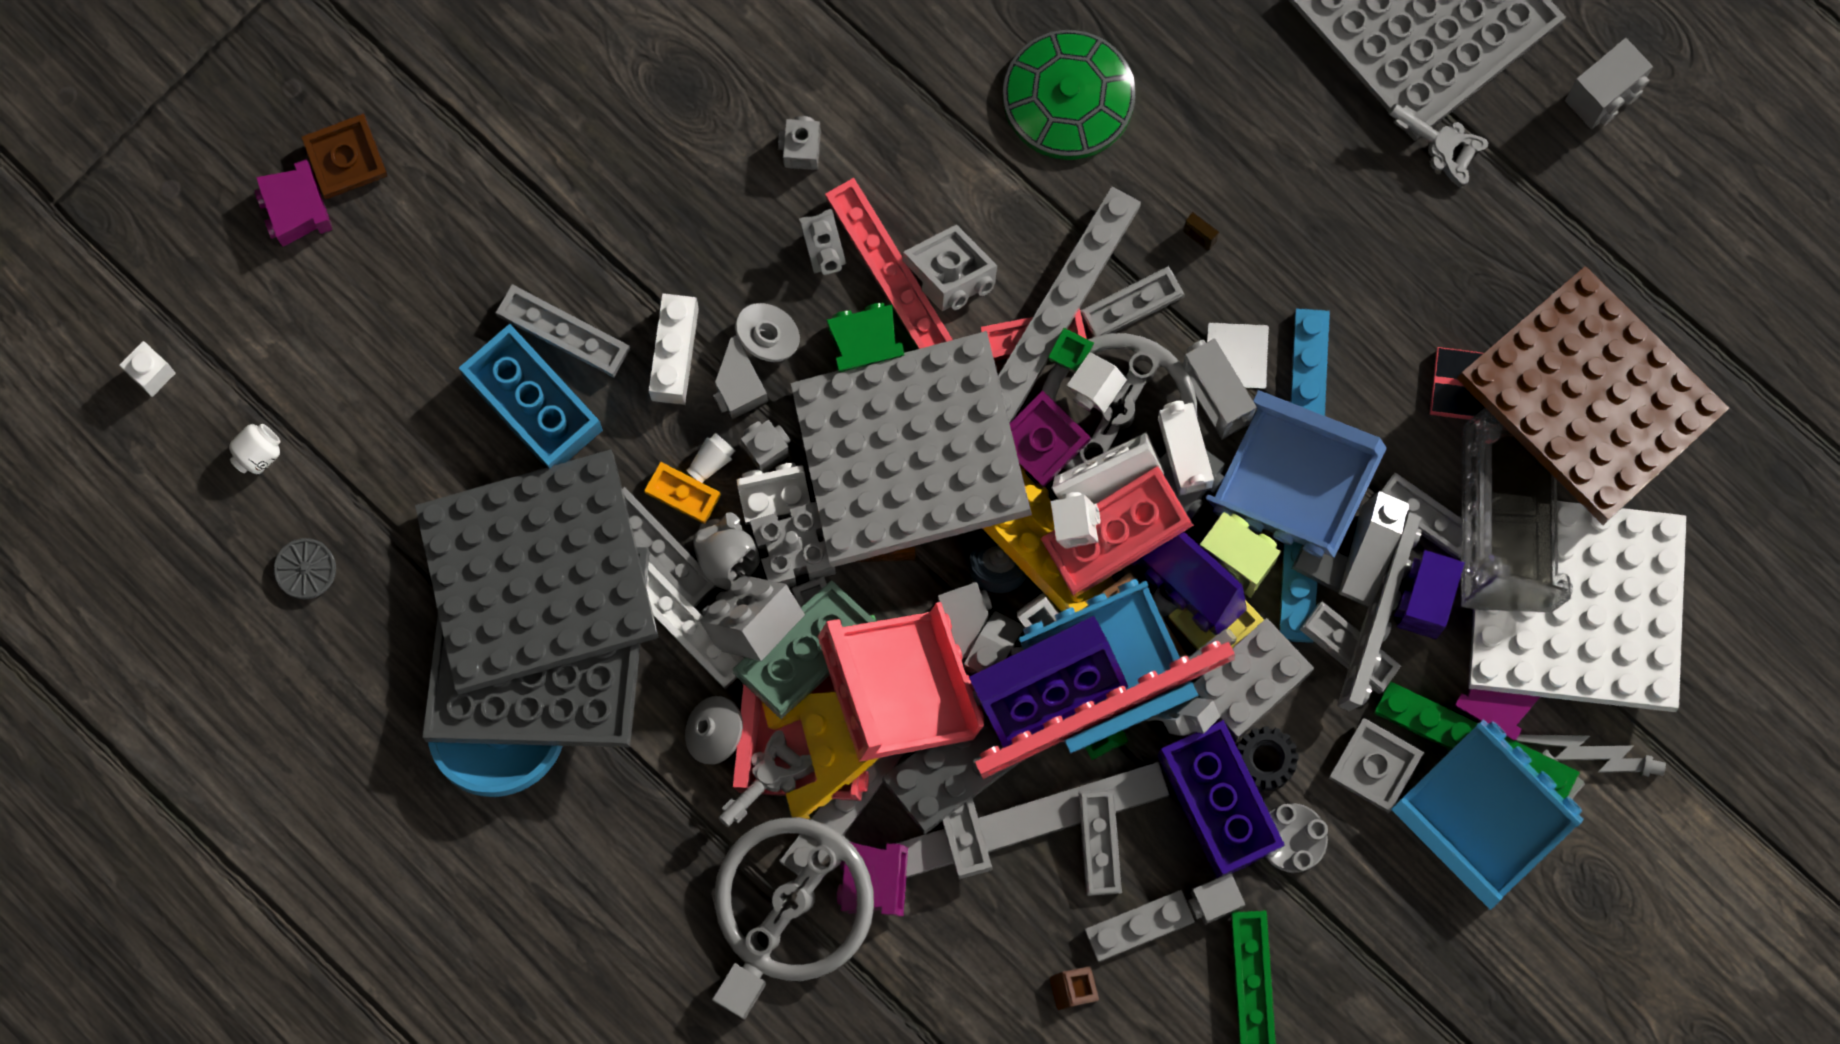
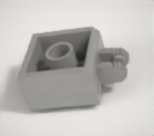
[700,575,805,661]

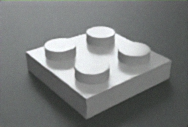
[1329,718,1424,813]

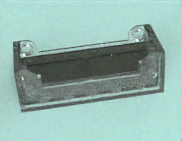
[1462,408,1573,613]

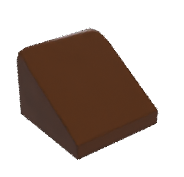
[1050,966,1099,1010]

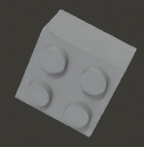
[1565,38,1653,130]

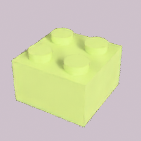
[1200,512,1281,598]

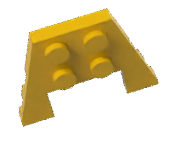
[762,692,879,819]

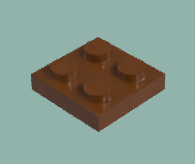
[301,113,388,199]

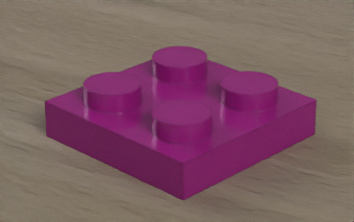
[1010,391,1092,487]

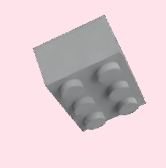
[1193,618,1314,743]

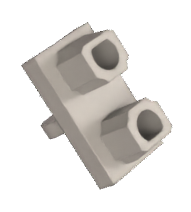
[799,209,846,275]

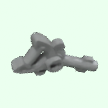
[1388,103,1488,187]
[718,730,814,827]

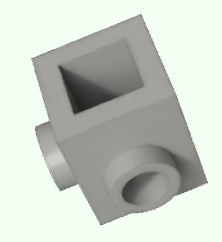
[778,116,821,170]
[741,420,790,473]

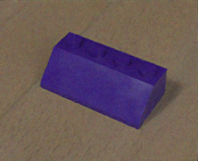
[1131,532,1247,636]
[969,616,1129,748]
[1157,720,1285,879]

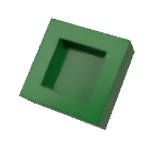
[1048,328,1094,373]

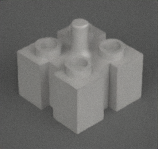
[750,502,836,588]

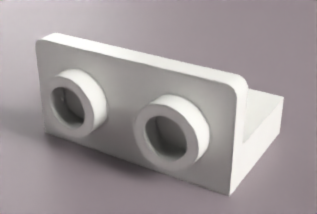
[736,463,811,525]

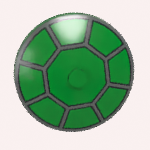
[1003,30,1135,160]

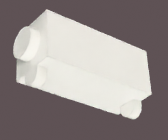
[1158,401,1214,496]

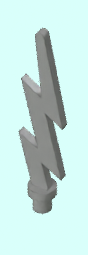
[1516,735,1666,777]

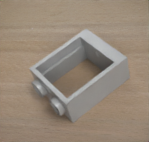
[1182,338,1257,440]

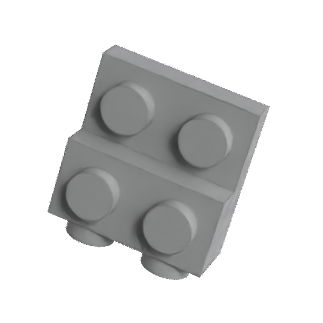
[902,224,997,311]

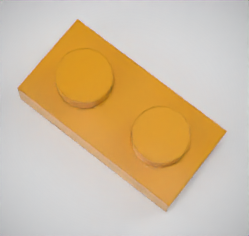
[644,462,721,524]

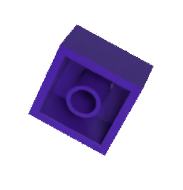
[1394,550,1465,640]

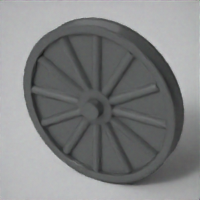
[274,538,336,599]

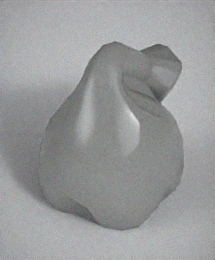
[693,512,760,591]

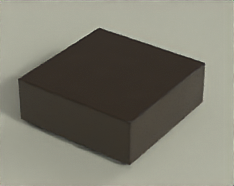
[1183,212,1219,250]

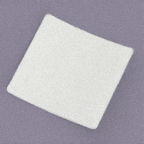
[1207,323,1269,389]

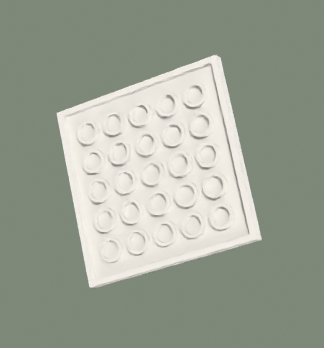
[1469,493,1686,712]

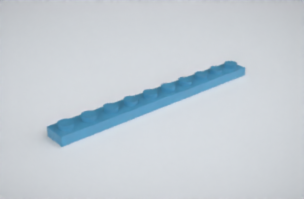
[1279,309,1330,643]

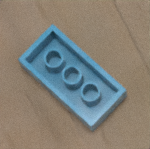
[459,324,603,469]

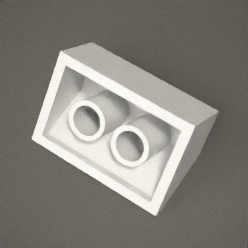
[1052,432,1164,504]

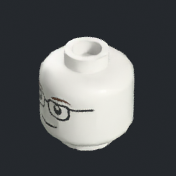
[229,424,280,474]

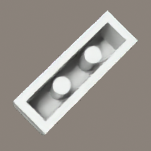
[649,293,699,405]

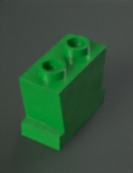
[827,303,905,373]

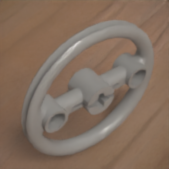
[1042,333,1197,474]
[714,817,874,981]

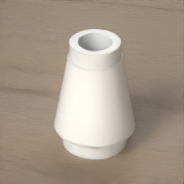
[686,433,736,483]

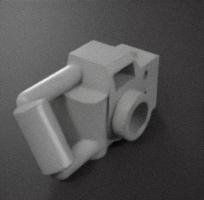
[1146,698,1220,736]

